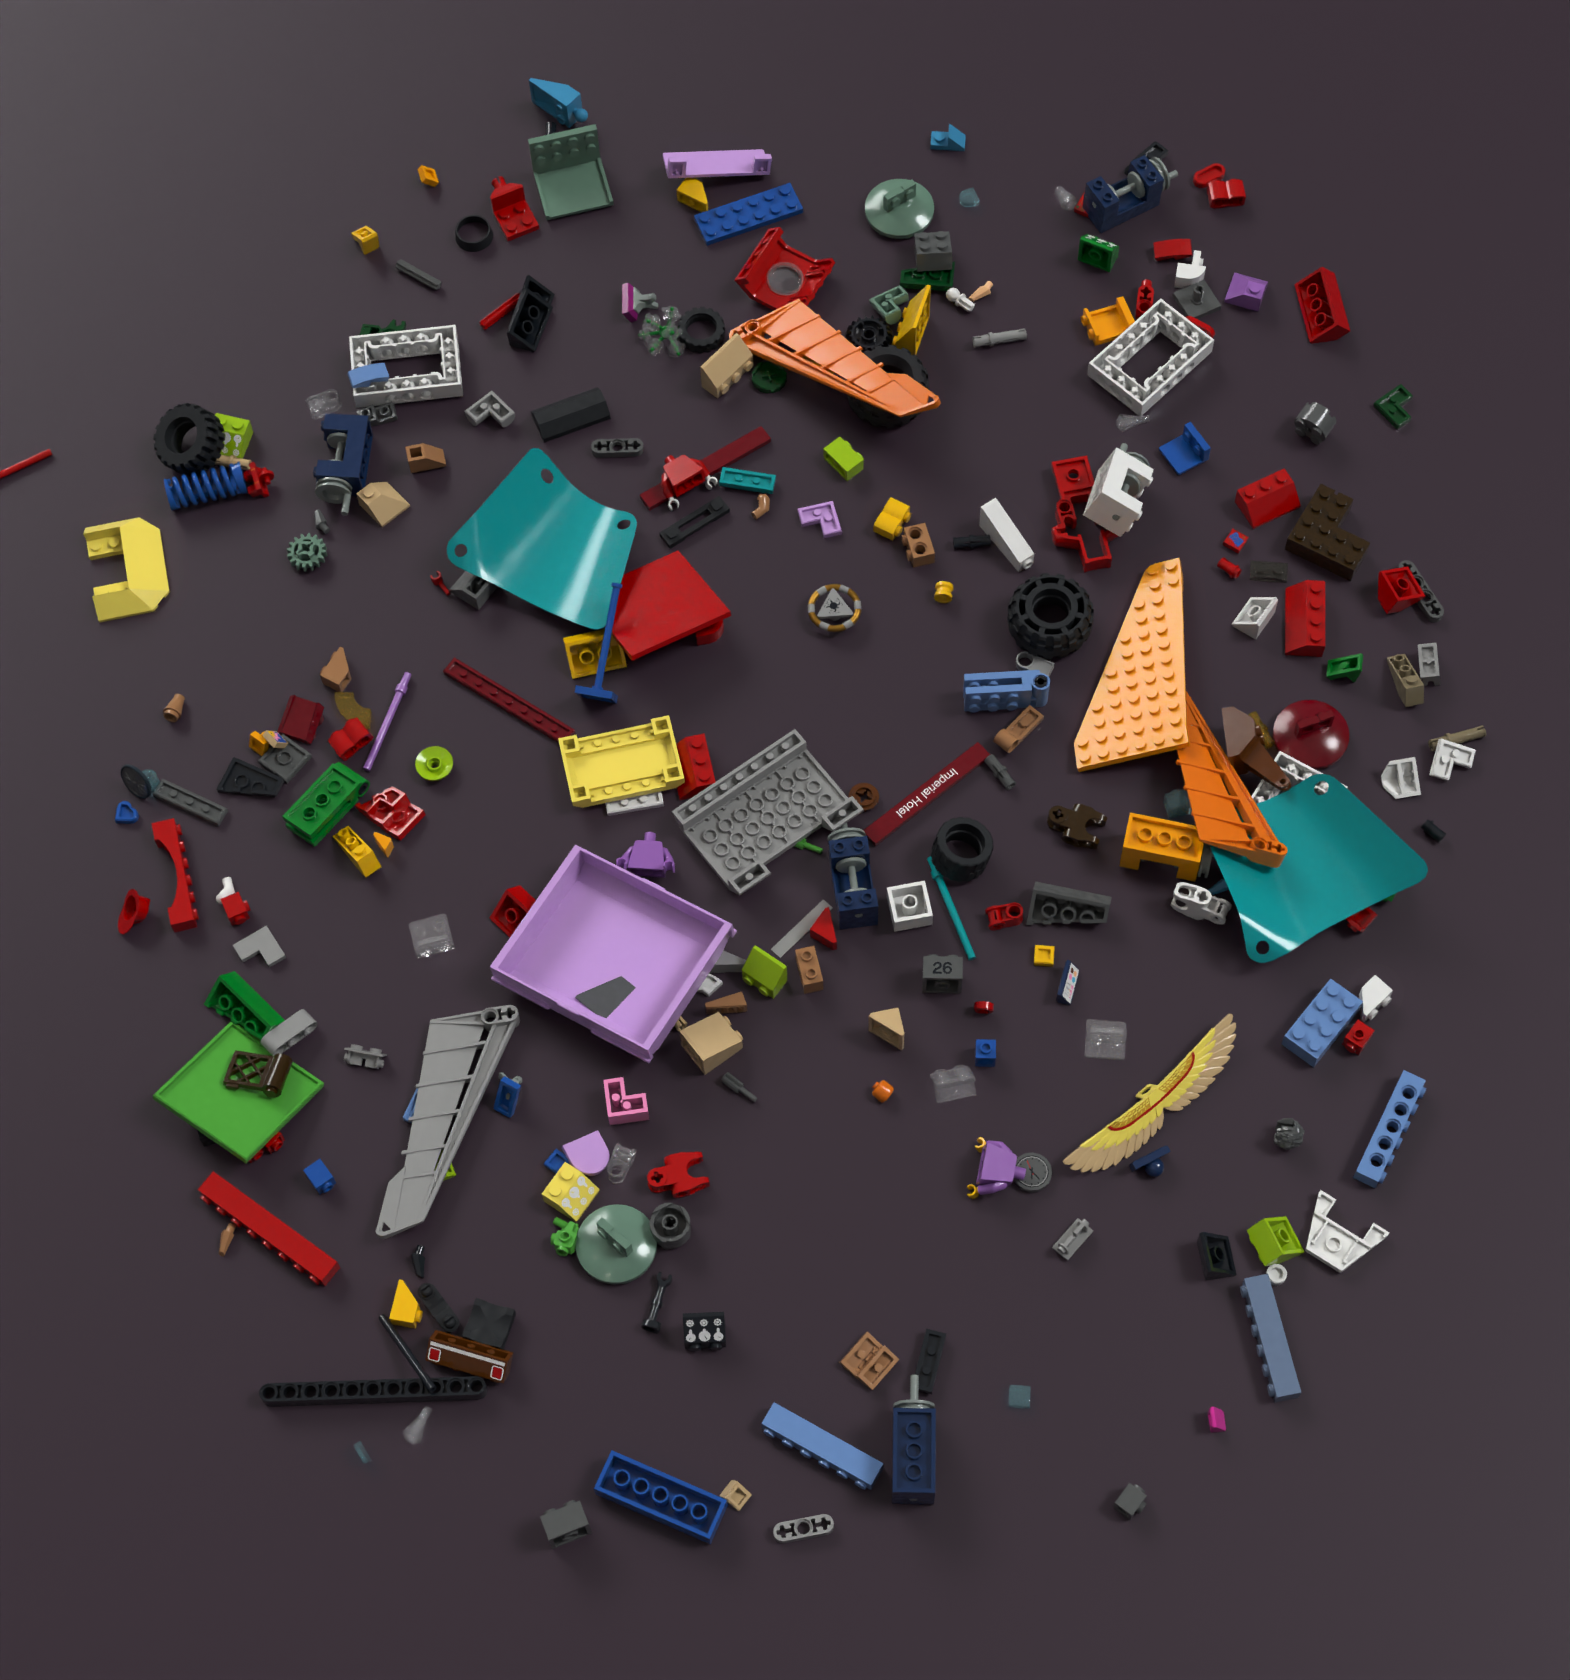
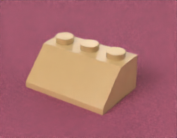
[700,333,753,399]

